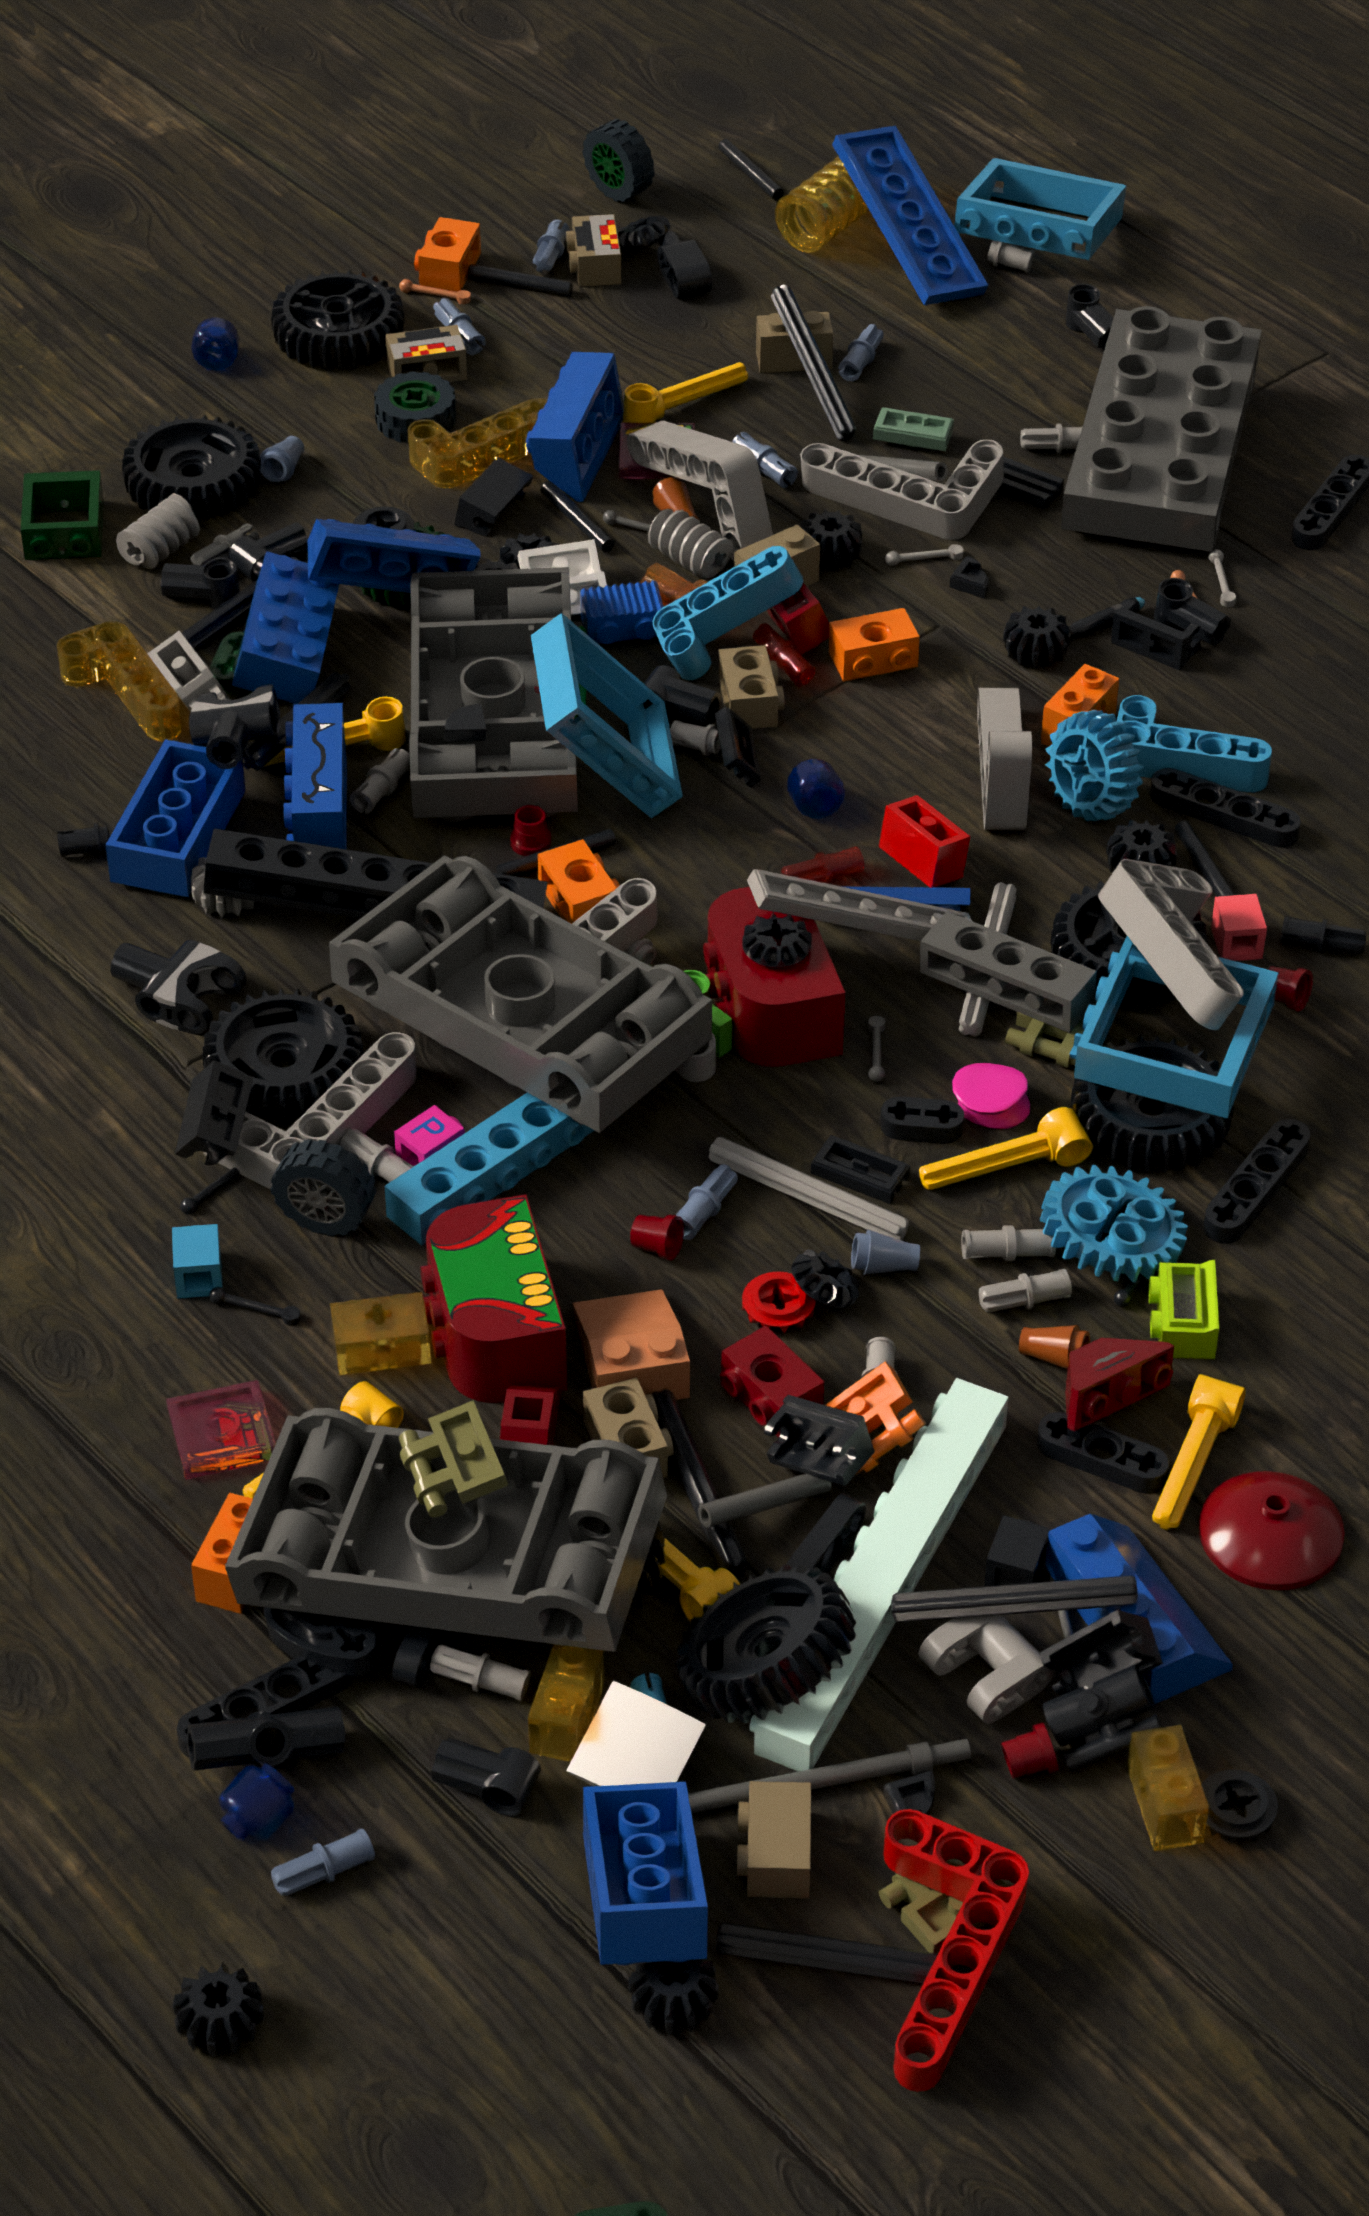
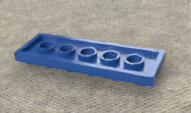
[832,126,988,306]

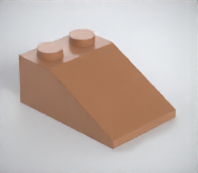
[572,1289,690,1400]

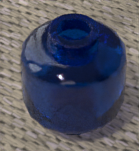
[191,317,240,371]
[787,759,845,819]
[218,1763,295,1841]

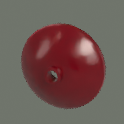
[1199,1471,1345,1590]

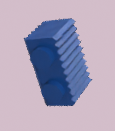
[580,580,664,644]

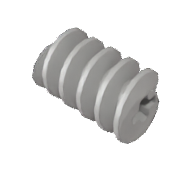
[116,493,200,569]
[648,508,733,579]

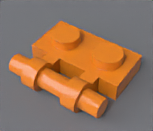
[826,1361,926,1475]

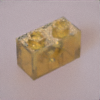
[330,1292,431,1375]
[528,1644,605,1762]
[1127,1725,1209,1851]

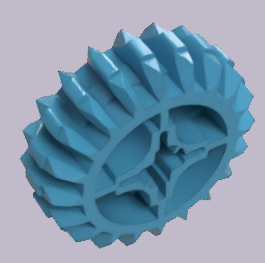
[1045,710,1144,821]

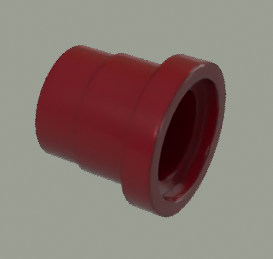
[510,805,551,856]
[1267,966,1313,1012]
[630,1214,684,1261]
[1001,1722,1059,1779]

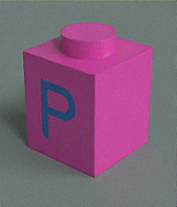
[394,1105,465,1166]

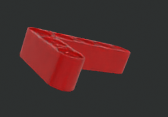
[883,1809,1029,2092]

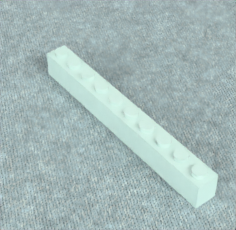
[750,1378,1009,1772]

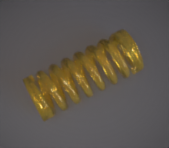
[775,156,870,253]

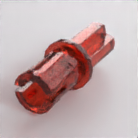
[752,623,816,687]
[781,846,864,884]

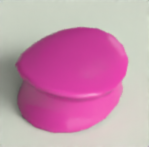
[952,1063,1031,1129]

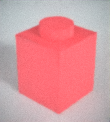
[1211,894,1267,961]

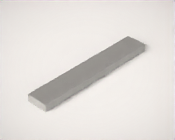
[747,869,972,941]

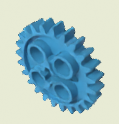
[1040,1165,1188,1282]

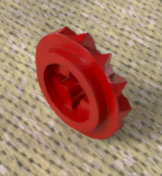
[742,1272,816,1334]

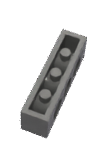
[920,911,1097,1033]

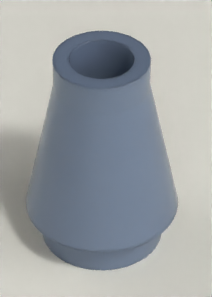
[260,436,304,482]
[851,1229,920,1275]

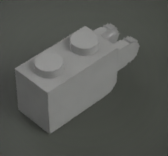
[147,631,230,712]

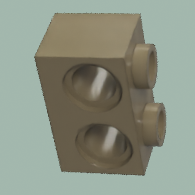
[718,645,785,729]
[583,1377,674,1478]

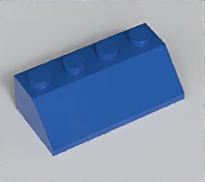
[526,352,624,502]
[308,519,481,593]
[1045,1513,1233,1704]

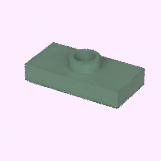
[873,407,954,451]

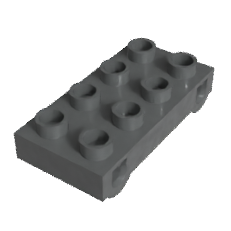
[1061,306,1262,552]
[410,567,578,822]
[329,855,712,1133]
[225,1408,667,1652]

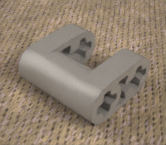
[918,1615,1055,1724]

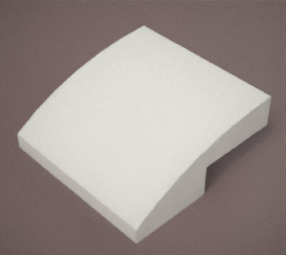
[517,539,607,617]
[566,1681,706,1786]

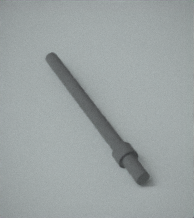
[688,1739,971,1814]

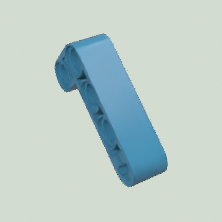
[652,546,803,680]
[1117,695,1272,792]

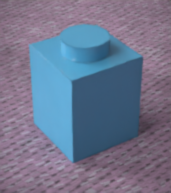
[172,1224,223,1299]

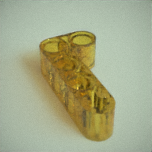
[408,398,547,488]
[57,621,182,742]

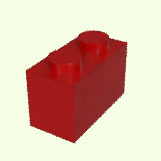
[879,795,971,888]

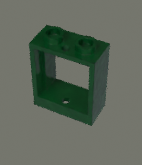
[21,470,104,560]

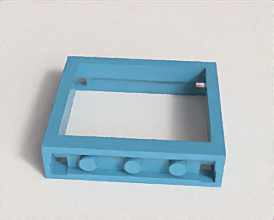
[954,158,1127,260]
[531,613,683,819]
[1070,936,1279,1118]

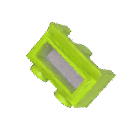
[1148,1260,1219,1359]

